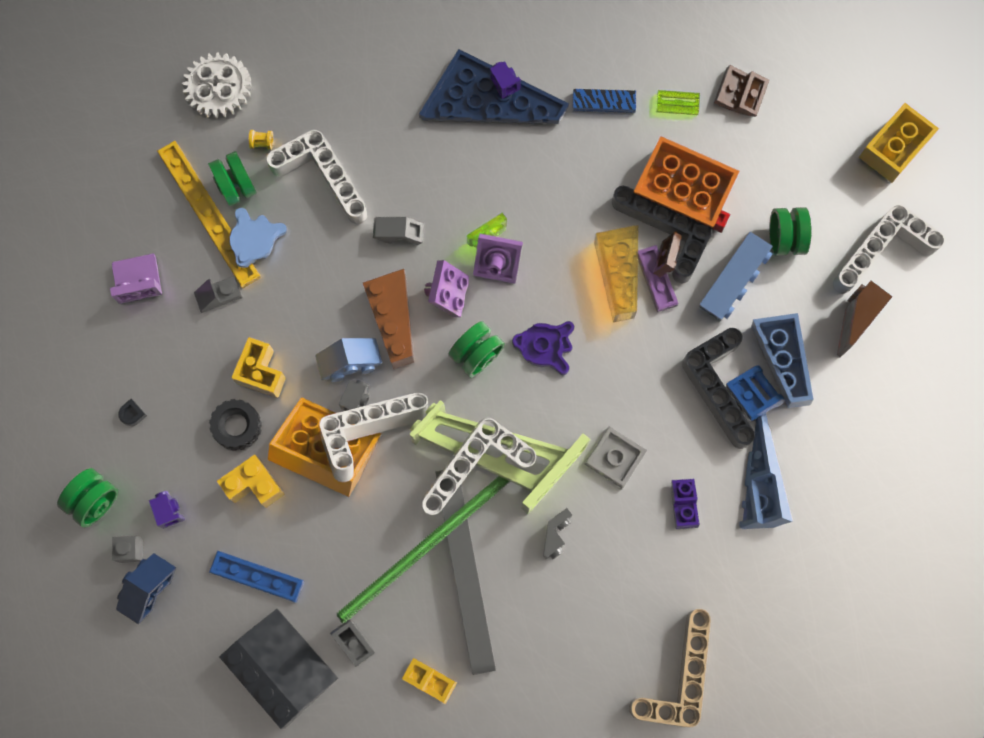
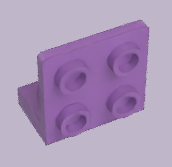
[110,254,162,304]

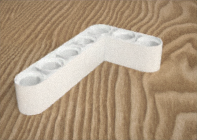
[267,130,367,224]
[833,204,945,293]
[320,393,428,482]
[422,418,536,515]

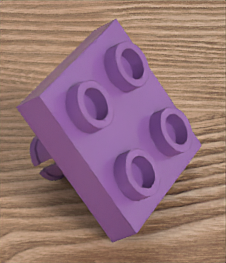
[473,234,523,284]
[424,260,469,317]

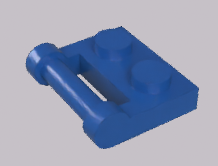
[726,365,786,421]

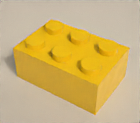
[859,103,939,183]

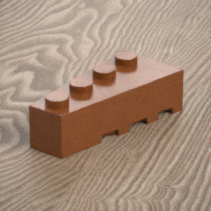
[363,269,414,370]

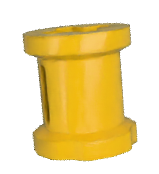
[249,130,274,150]

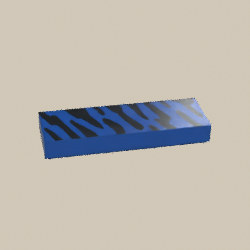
[573,89,636,113]

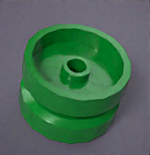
[208,151,257,206]
[769,207,812,256]
[448,321,505,378]
[57,468,118,528]

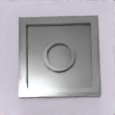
[585,426,647,489]

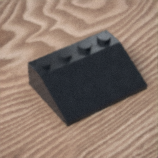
[219,609,338,729]

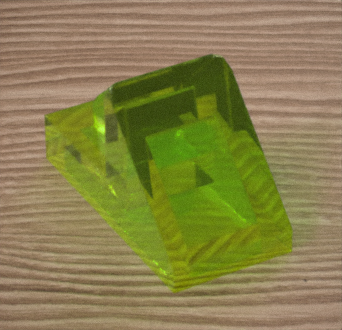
[467,212,507,247]

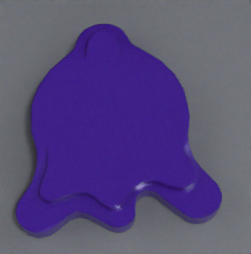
[512,321,575,375]

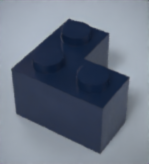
[116,553,176,625]

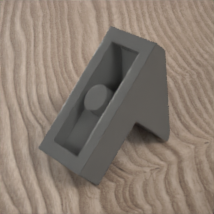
[194,276,243,313]
[330,619,375,667]

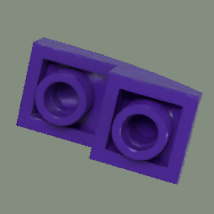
[671,479,700,529]

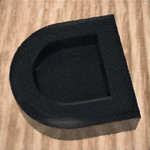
[118,399,147,426]

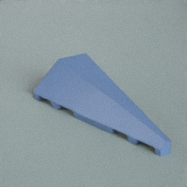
[739,413,793,529]

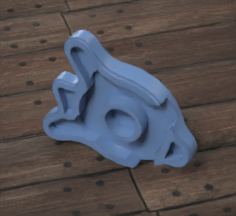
[230,208,287,268]

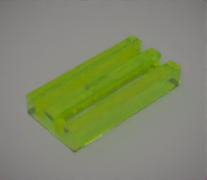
[656,90,700,115]

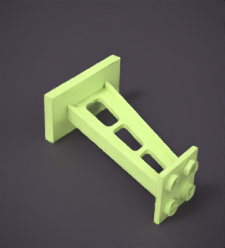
[410,400,590,514]

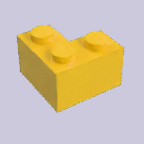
[232,337,286,398]
[217,454,285,508]

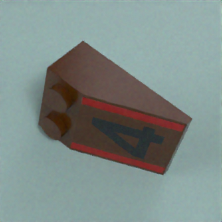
[837,280,893,357]

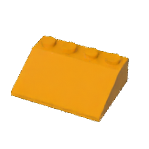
[268,397,381,497]

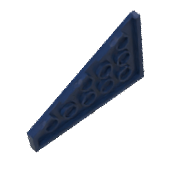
[419,49,569,124]

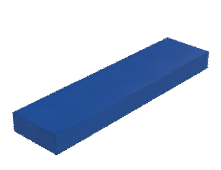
[209,551,304,603]

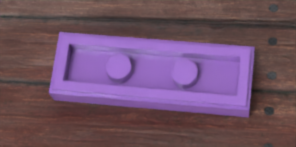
[635,245,679,312]

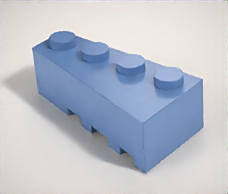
[699,232,773,321]
[751,313,814,408]

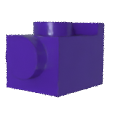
[490,61,521,99]
[149,491,185,529]

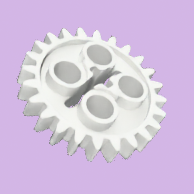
[182,52,252,119]

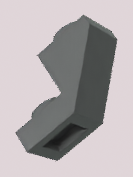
[373,217,424,245]
[543,508,572,559]

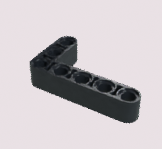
[612,185,712,284]
[682,328,755,449]

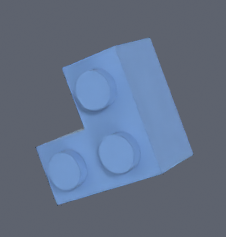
[315,338,382,382]

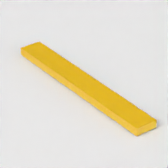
[157,141,261,289]

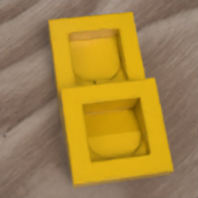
[402,658,457,704]

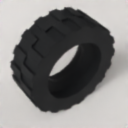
[209,399,262,451]

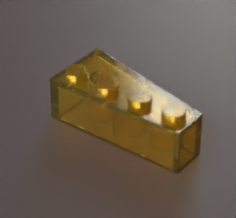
[594,225,639,323]

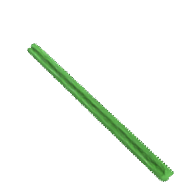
[337,476,510,624]

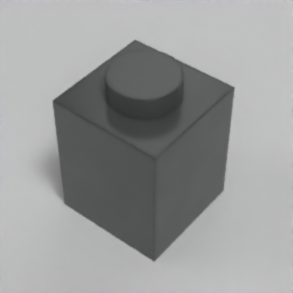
[112,536,143,563]

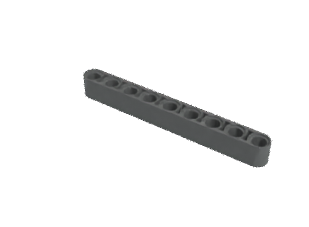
[435,467,496,675]

